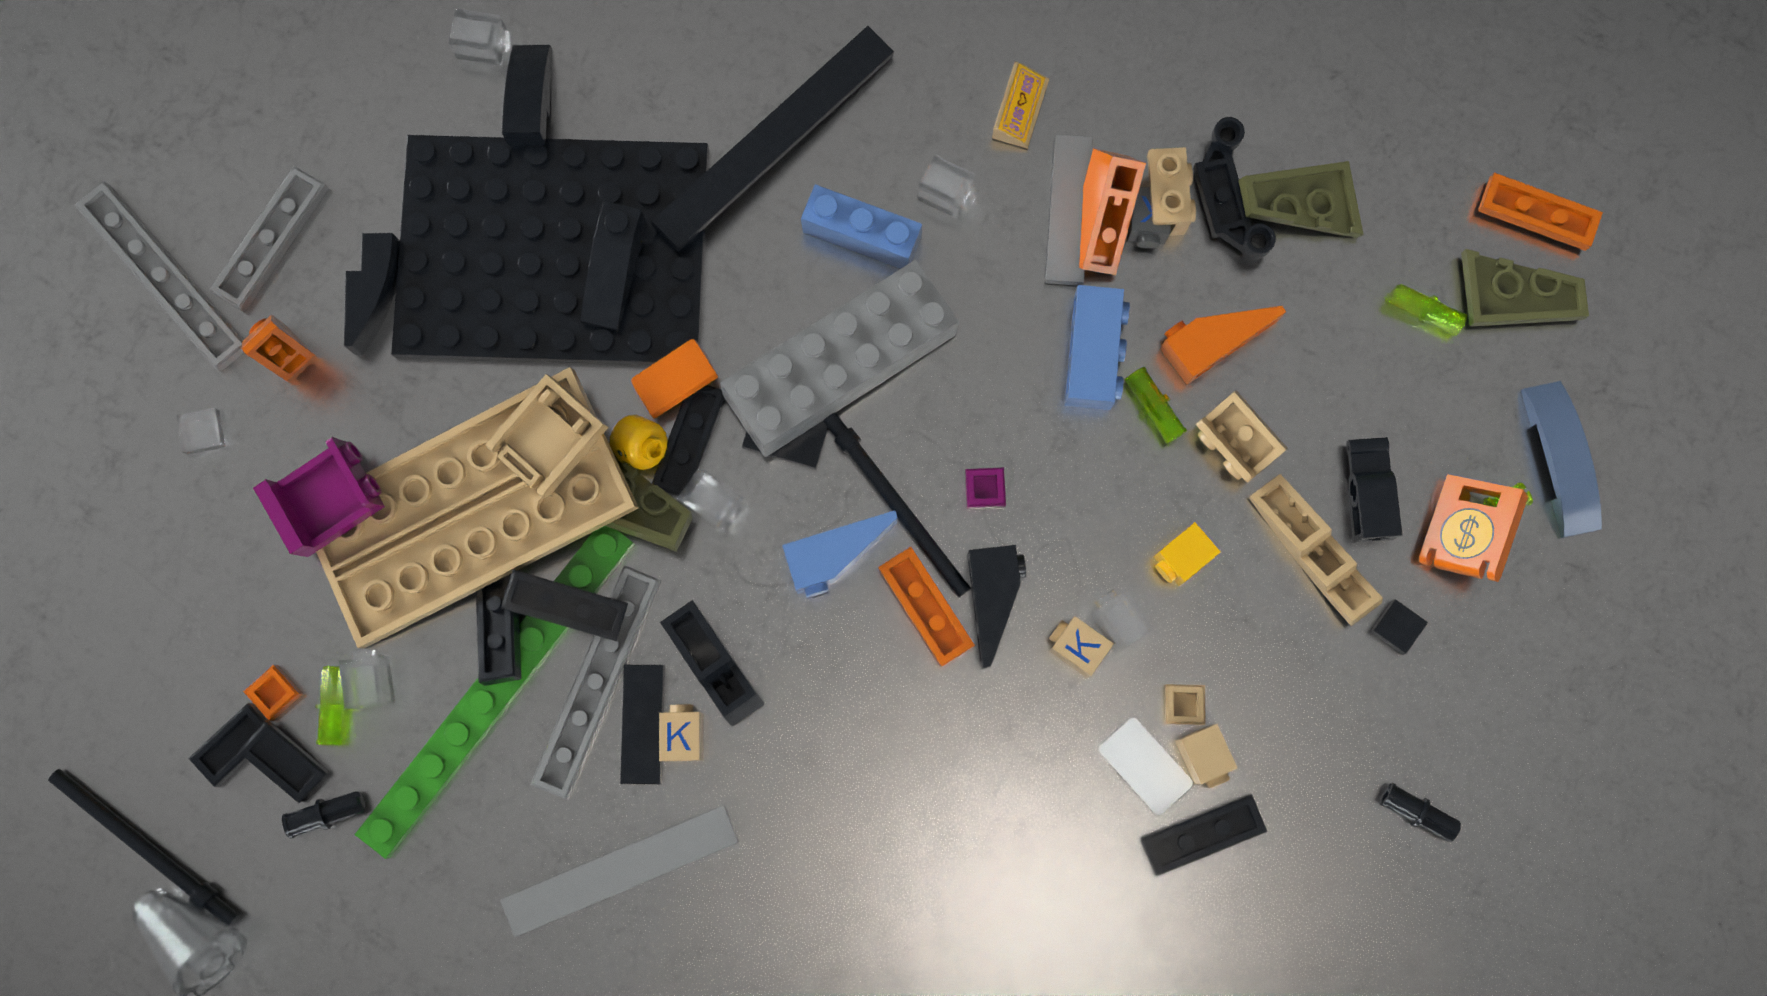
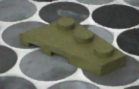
[1239,161,1364,238]
[1461,249,1589,327]
[605,459,693,552]

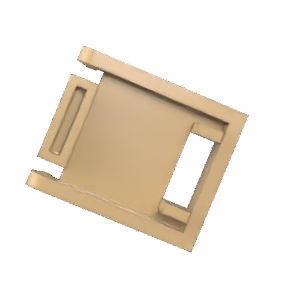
[486,374,609,498]

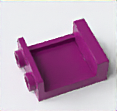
[253,437,385,557]

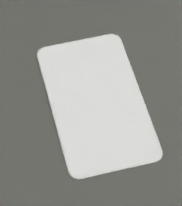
[1099,718,1193,815]

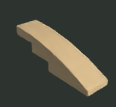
[1250,474,1383,626]

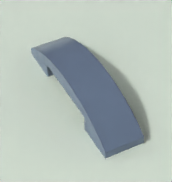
[1521,381,1602,538]

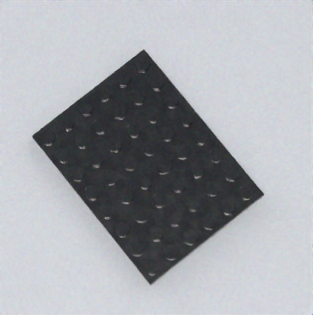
[391,135,709,365]

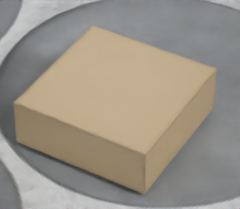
[1164,684,1205,725]

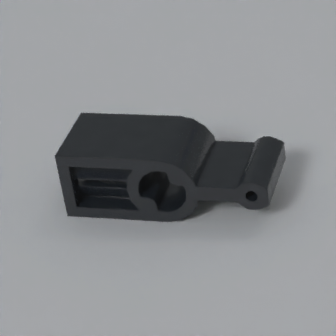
[1346,437,1402,543]

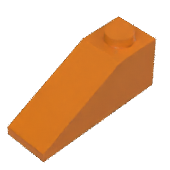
[1079,148,1146,275]
[1160,306,1286,385]
[241,314,315,381]

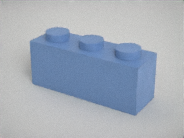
[801,184,922,269]
[1065,285,1130,410]

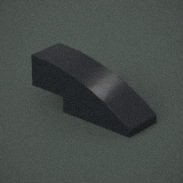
[502,45,552,145]
[344,233,400,355]
[660,600,764,726]

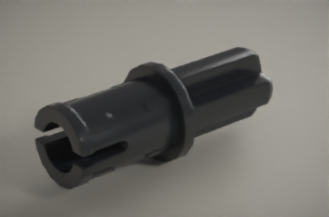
[1380,783,1461,842]
[282,791,365,839]

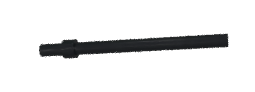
[823,413,971,598]
[48,769,240,928]

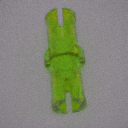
[1124,366,1188,444]

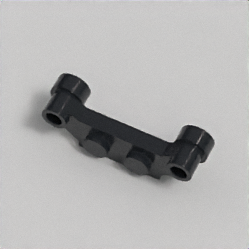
[1193,117,1276,261]

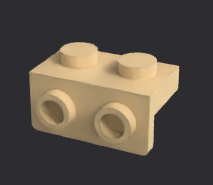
[1147,147,1196,236]
[1196,390,1288,483]

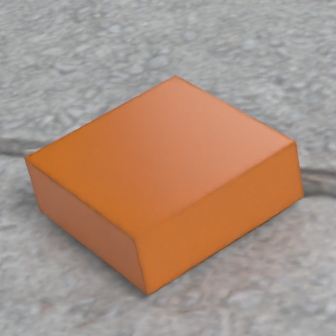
[243,665,303,721]

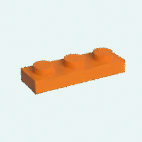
[1478,172,1603,251]
[878,547,975,668]

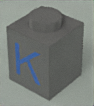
[1127,187,1171,248]

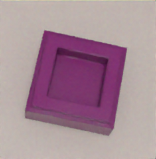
[965,467,1006,509]

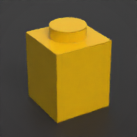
[1154,522,1221,586]

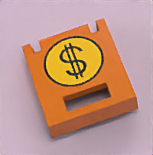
[1419,474,1528,582]

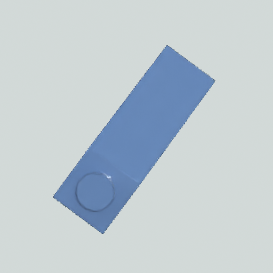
[782,510,898,597]

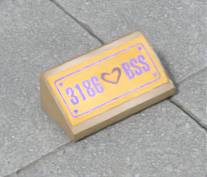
[992,61,1049,149]

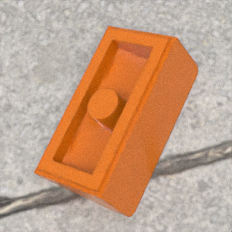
[631,339,718,419]

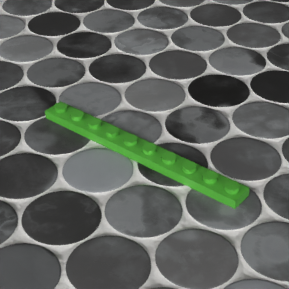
[354,526,635,859]

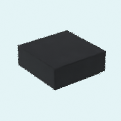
[1370,599,1428,655]

